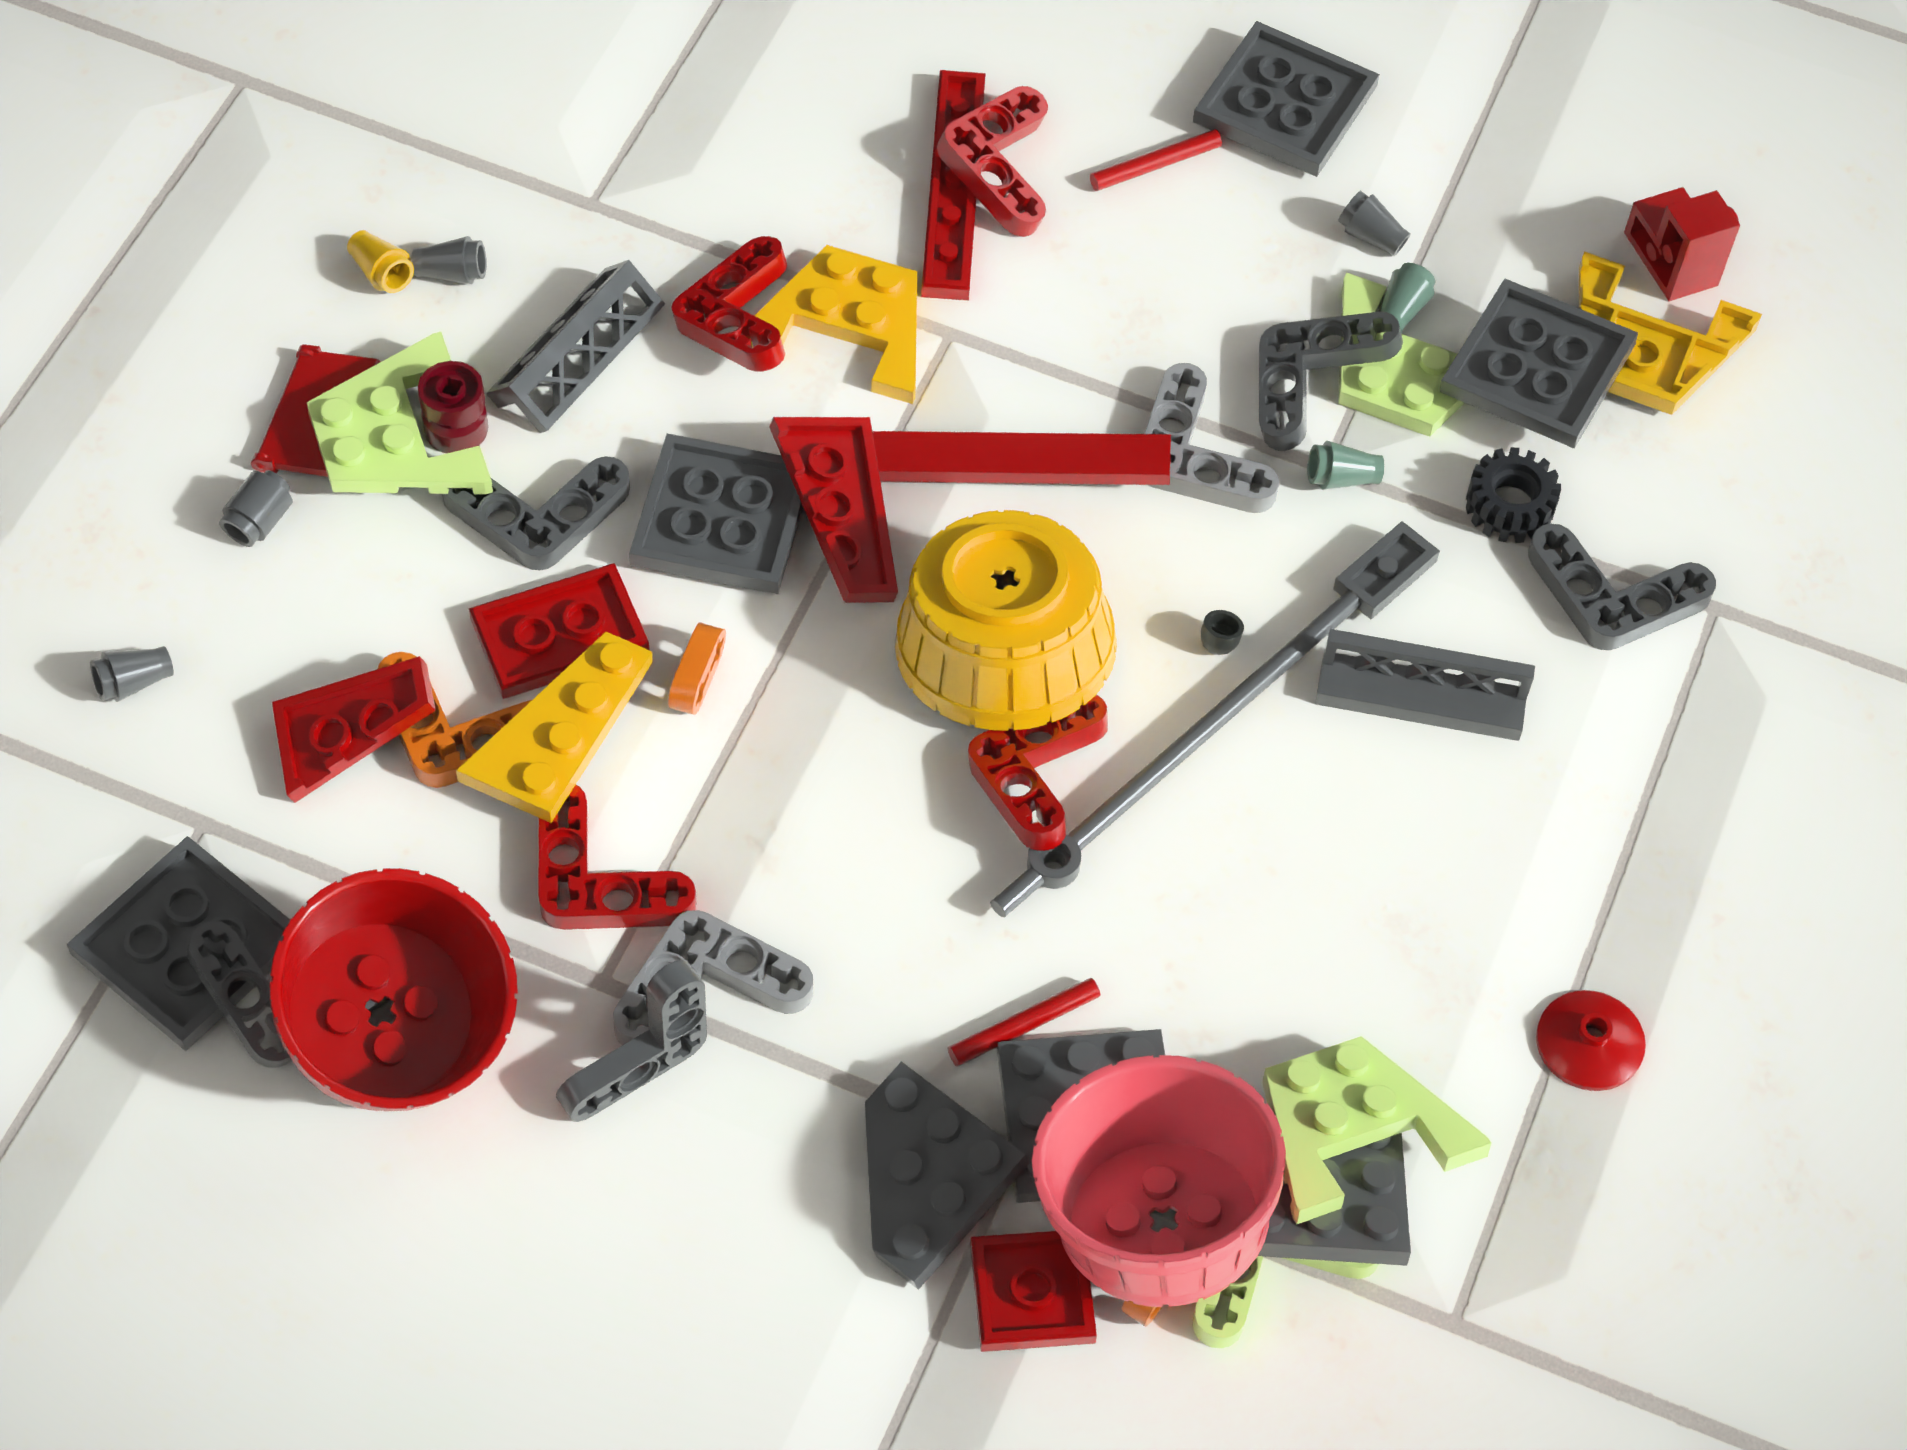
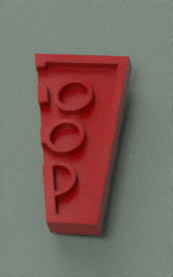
[769,417,898,603]

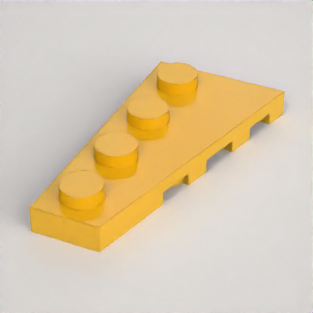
[456,632,653,823]

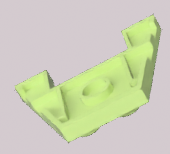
[1338,272,1465,437]
[307,332,493,494]
[1262,1036,1491,1224]

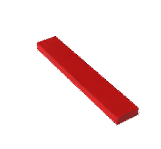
[921,70,986,301]
[873,431,1171,485]

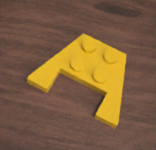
[751,245,917,404]
[1579,251,1762,415]

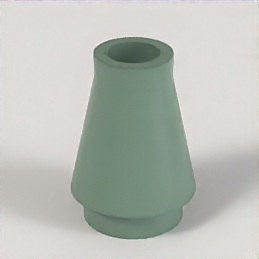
[1380,262,1436,333]
[1307,440,1384,490]

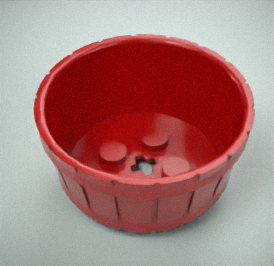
[270,868,518,1111]

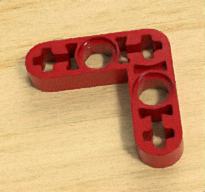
[937,86,1048,237]
[671,236,787,372]
[968,695,1108,851]
[538,785,697,930]

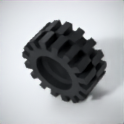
[1465,447,1561,543]

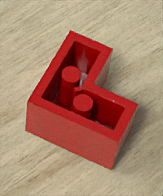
[1624,187,1740,301]

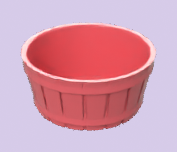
[1032,1055,1286,1307]

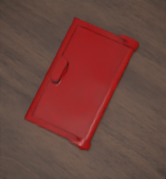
[251,344,381,477]

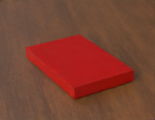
[469,563,650,699]

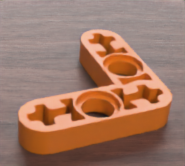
[378,652,532,788]

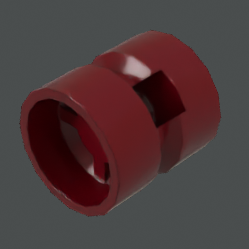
[417,360,489,453]

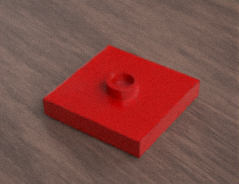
[970,1231,1097,1352]

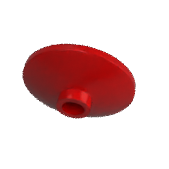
[1536,990,1646,1091]

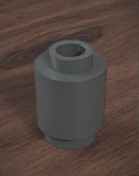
[219,470,293,547]

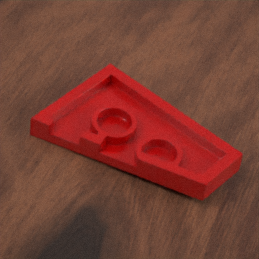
[272,656,436,803]

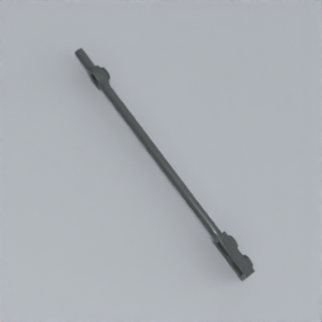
[990,521,1440,918]

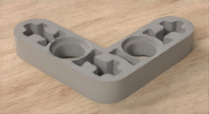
[1145,363,1279,513]
[613,910,813,1045]

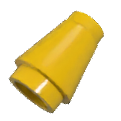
[347,230,414,293]

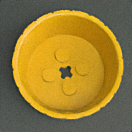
[895,510,1117,731]

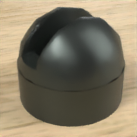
[1201,610,1244,655]

